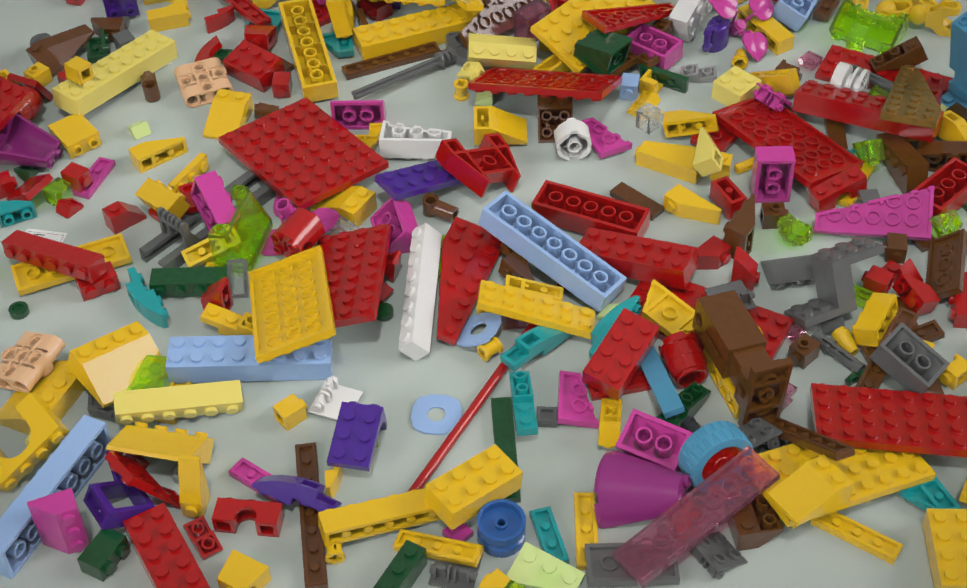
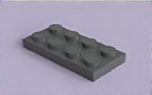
[584,541,680,587]

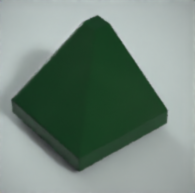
[13,166,39,182]

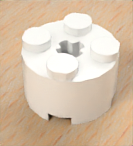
[554,118,592,161]

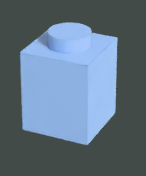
[620,73,640,100]

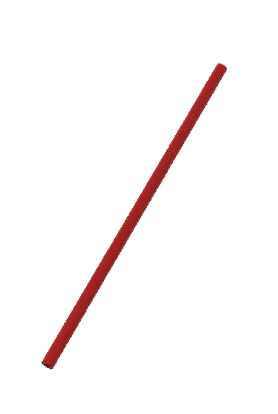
[407,283,566,492]

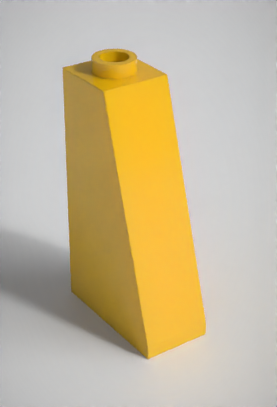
[634,141,701,184]

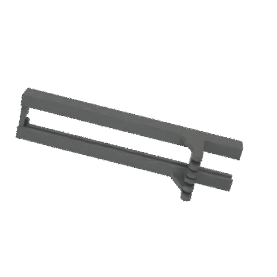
[139,170,276,268]

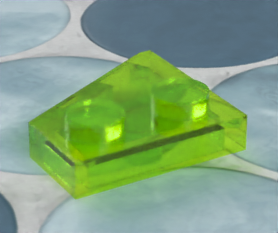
[930,209,963,237]

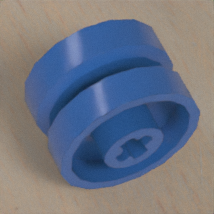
[477,499,526,558]

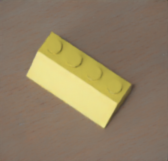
[467,33,537,70]

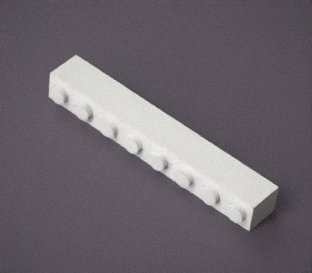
[398,222,442,361]

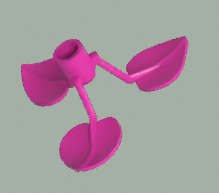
[708,0,774,62]
[261,193,340,256]

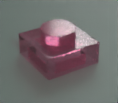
[798,51,823,71]

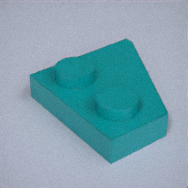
[322,32,354,58]
[899,477,961,511]

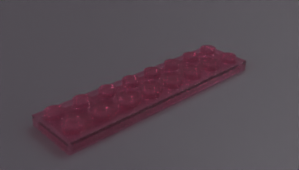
[612,446,780,588]

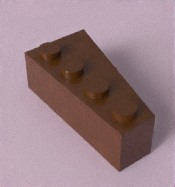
[874,133,929,194]
[917,141,967,172]

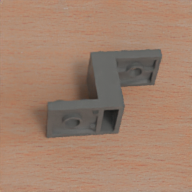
[784,236,885,328]

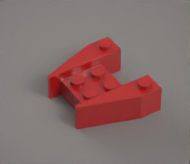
[435,133,521,198]

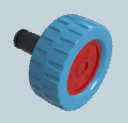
[678,416,754,494]

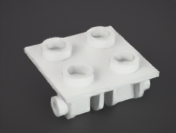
[308,376,363,420]

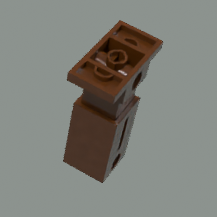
[692,290,794,426]

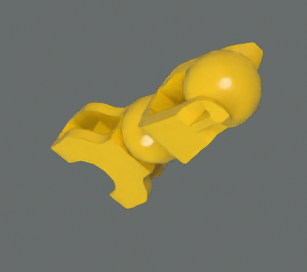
[874,0,962,37]

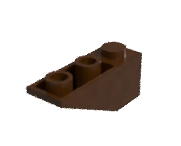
[869,36,928,72]

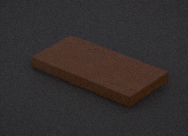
[926,229,967,299]

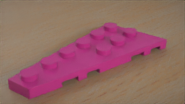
[814,186,934,241]

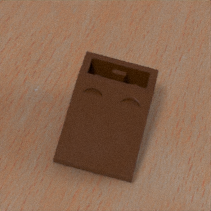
[537,95,573,143]
[723,194,755,259]

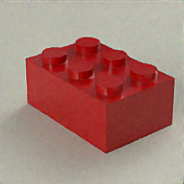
[222,40,286,93]

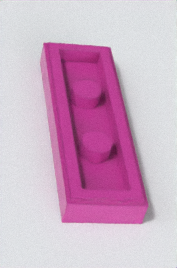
[72,157,116,199]
[228,457,279,503]

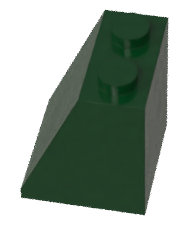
[573,29,633,75]

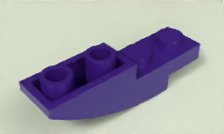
[251,475,342,512]

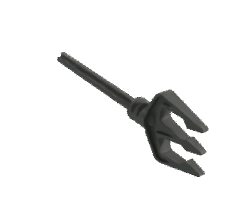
[351,31,468,100]

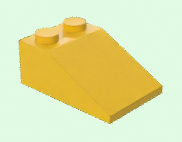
[203,89,254,140]
[311,186,377,230]
[767,454,854,526]

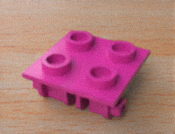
[753,82,795,112]

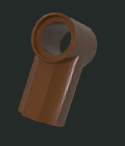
[141,71,161,102]
[422,193,459,222]

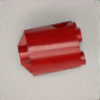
[271,208,325,257]

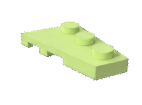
[506,542,586,588]

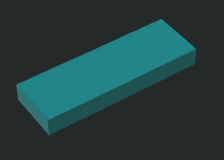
[529,506,570,564]

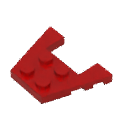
[104,451,181,509]

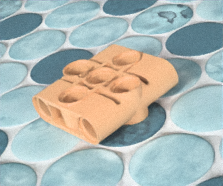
[174,57,234,108]
[0,331,66,393]

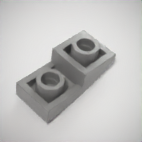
[681,63,717,83]

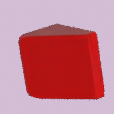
[56,198,84,219]

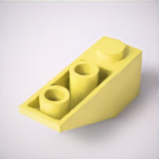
[693,127,724,177]

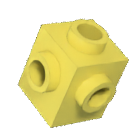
[457,61,485,88]

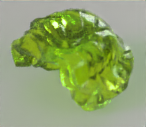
[777,213,813,247]

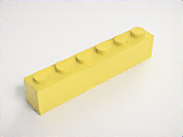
[113,380,243,425]

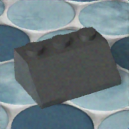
[760,254,815,288]
[869,322,950,394]

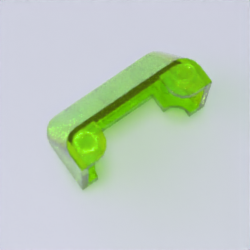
[829,0,909,54]
[208,184,273,272]

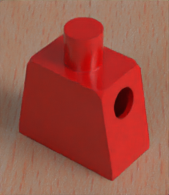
[244,25,277,50]

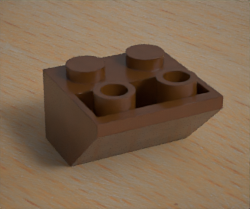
[725,494,783,551]

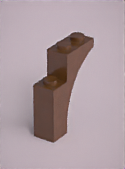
[498,242,535,281]

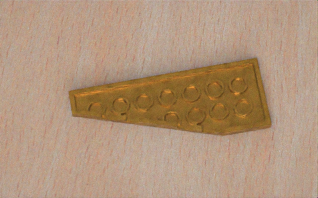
[880,65,941,129]

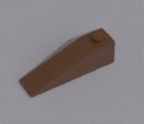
[26,24,95,78]

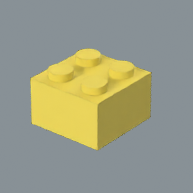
[711,66,762,106]

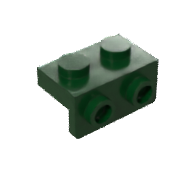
[86,29,111,63]

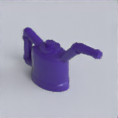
[702,15,730,53]

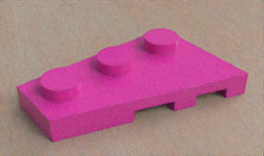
[582,117,632,159]
[557,370,599,429]

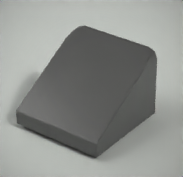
[820,315,845,335]

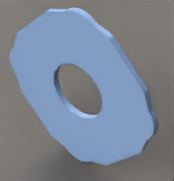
[456,312,502,347]
[410,394,462,435]

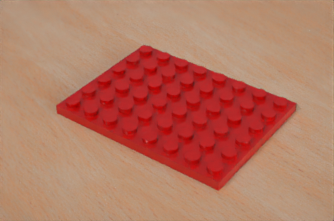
[218,97,389,209]

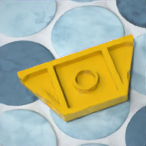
[641,279,696,336]

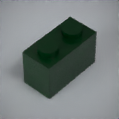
[77,529,130,582]

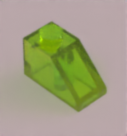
[852,138,885,166]

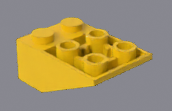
[474,106,527,145]

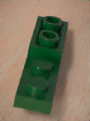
[656,381,711,427]

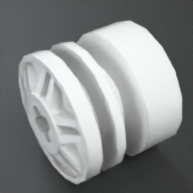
[830,62,870,92]

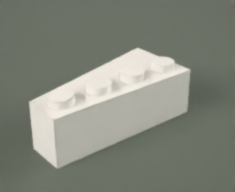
[379,120,452,160]

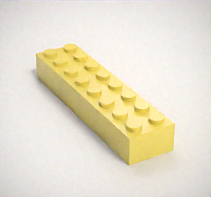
[52,30,178,115]

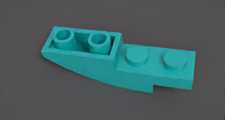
[0,200,37,228]
[125,267,170,329]
[589,295,642,360]
[500,326,572,372]
[509,371,538,436]

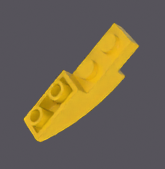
[200,302,253,336]

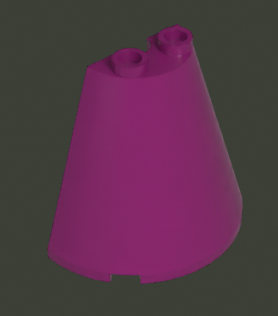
[0,114,62,169]
[594,450,691,529]

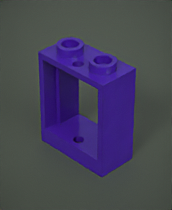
[83,480,155,530]

